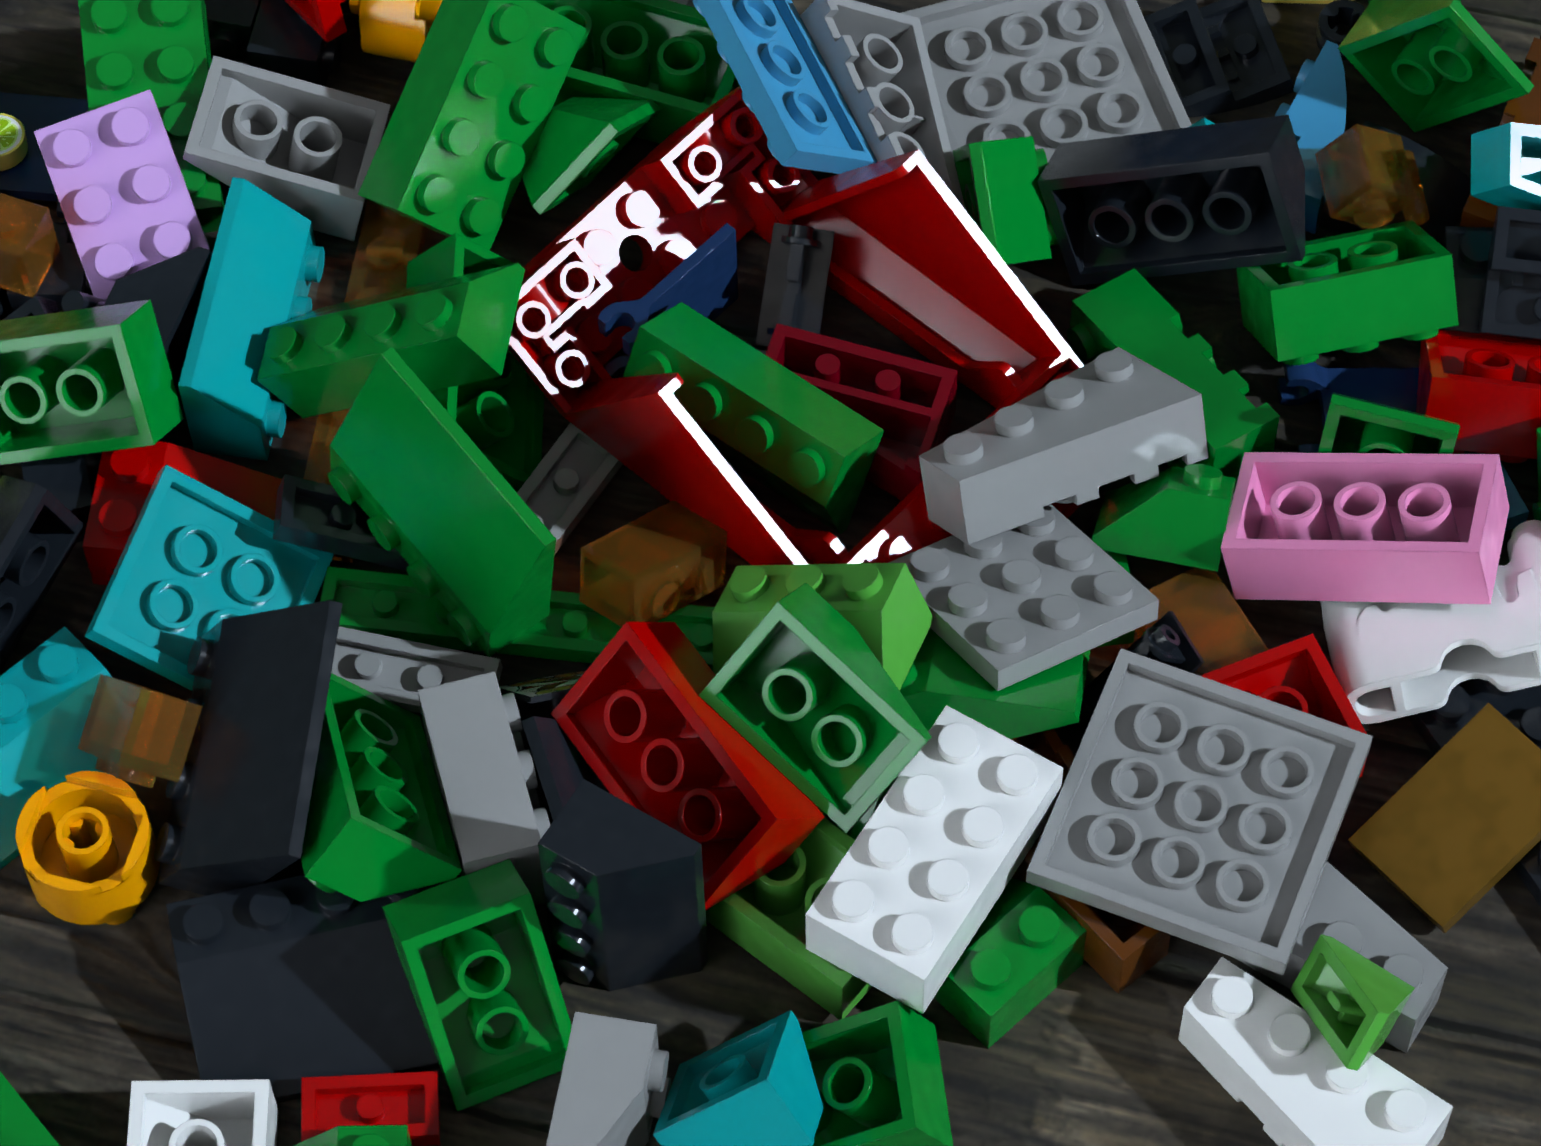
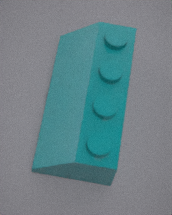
[178,177,325,461]
[0,626,157,870]

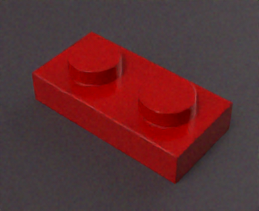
[301,1071,441,1146]

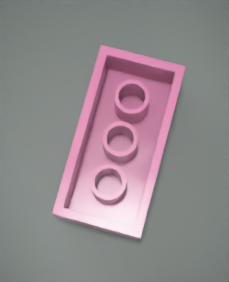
[1221,452,1510,604]

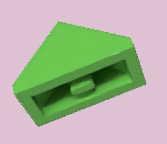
[1290,934,1415,1071]

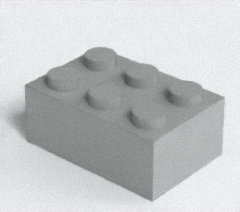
[417,671,550,906]

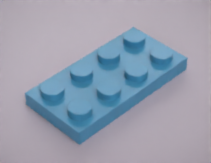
[692,0,877,174]

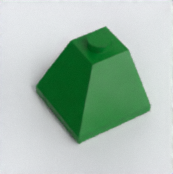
[522,97,661,215]
[1092,464,1236,572]

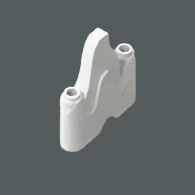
[1320,520,1541,724]

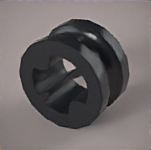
[1316,0,1366,60]

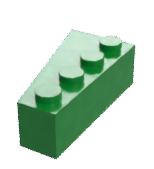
[1067,268,1280,492]

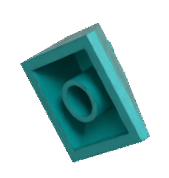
[653,1010,824,1146]

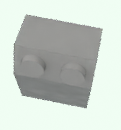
[183,55,391,241]
[546,1012,671,1146]

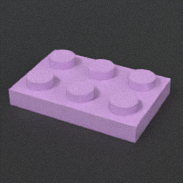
[34,89,212,300]

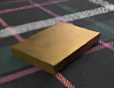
[1348,703,1541,934]

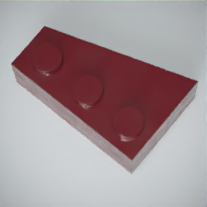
[765,323,958,501]

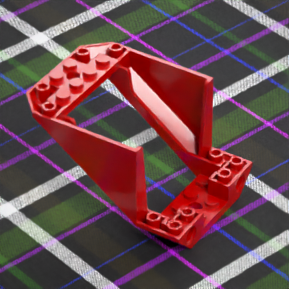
[508,86,1100,565]

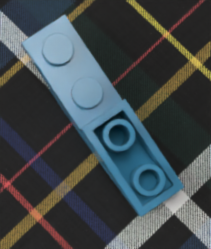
[1275,40,1347,234]

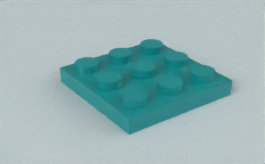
[84,465,334,691]

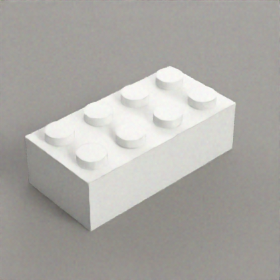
[805,705,1063,1014]

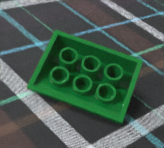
[328,347,556,657]

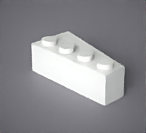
[1178,957,1453,1146]

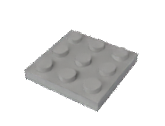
[889,504,1159,691]

